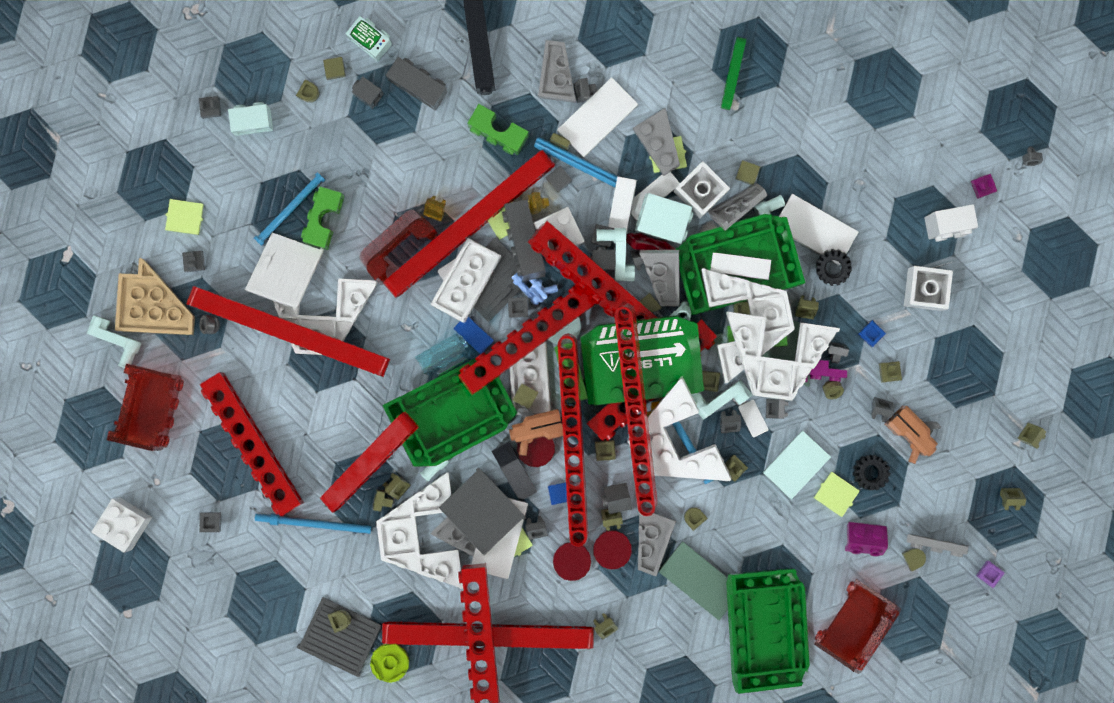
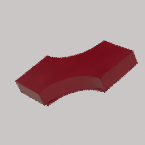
[626,233,676,250]

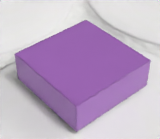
[976,560,1004,588]

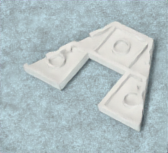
[701,268,795,383]
[273,279,378,355]
[726,312,840,401]
[628,376,731,481]
[376,472,463,589]

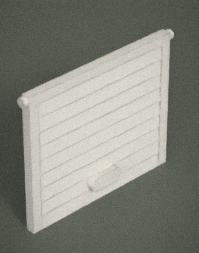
[245,233,324,311]

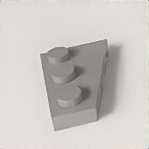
[538,40,576,103]
[633,108,680,176]
[708,183,767,230]
[640,250,680,306]
[638,513,676,576]
[430,517,476,556]
[907,534,969,557]

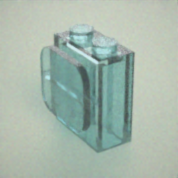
[415,334,469,376]

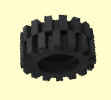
[816,249,852,286]
[852,455,891,490]

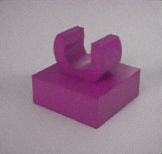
[971,173,997,199]

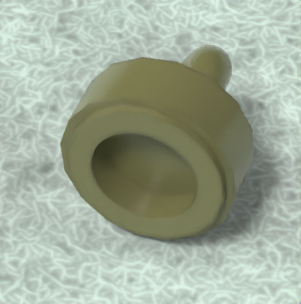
[822,381,844,400]

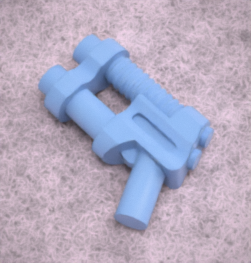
[511,273,558,305]

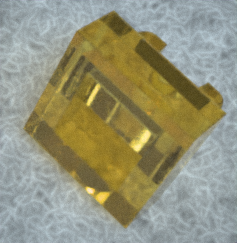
[528,192,549,214]
[423,196,446,221]

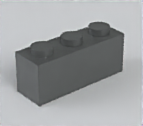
[385,57,448,111]

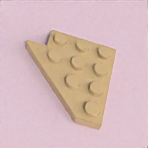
[115,258,195,335]

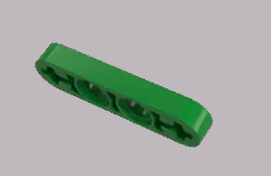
[720,37,746,110]

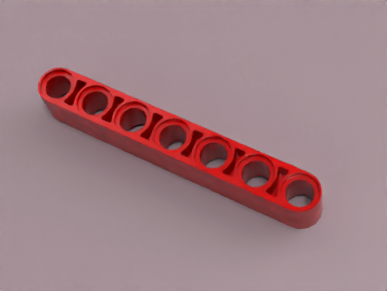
[320,411,419,513]

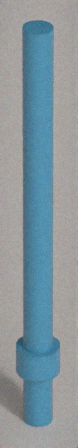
[255,513,372,534]

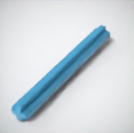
[534,137,618,187]

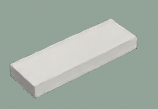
[631,172,680,221]
[608,177,637,234]
[710,253,771,280]

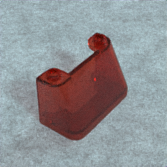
[359,210,439,285]
[814,579,901,674]

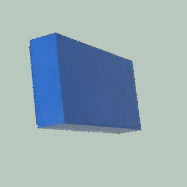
[453,317,494,354]

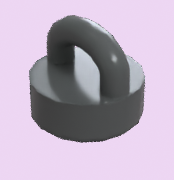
[1022,146,1043,166]
[199,315,220,334]

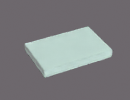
[762,431,831,499]

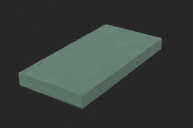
[658,541,728,621]

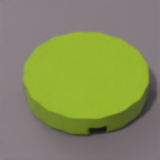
[370,644,409,683]

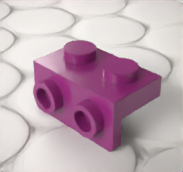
[845,522,888,557]

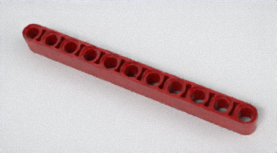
[383,150,555,298]
[186,286,390,377]
[614,303,658,516]
[558,333,589,547]
[382,622,594,649]

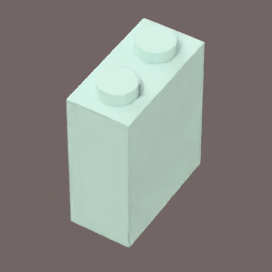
[634,193,693,244]

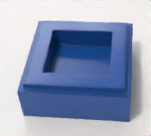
[858,320,886,347]
[548,482,567,505]

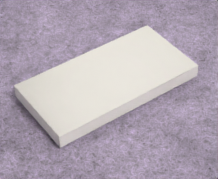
[557,77,638,158]
[779,194,859,266]
[430,238,502,323]
[508,337,551,415]
[471,498,528,579]

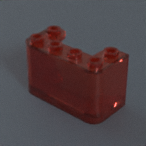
[107,364,184,451]

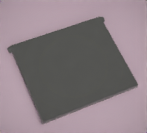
[474,236,529,322]
[439,467,526,555]
[297,597,382,677]

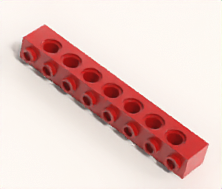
[528,221,657,320]
[458,286,595,395]
[586,320,717,441]
[199,372,304,516]
[458,563,500,703]

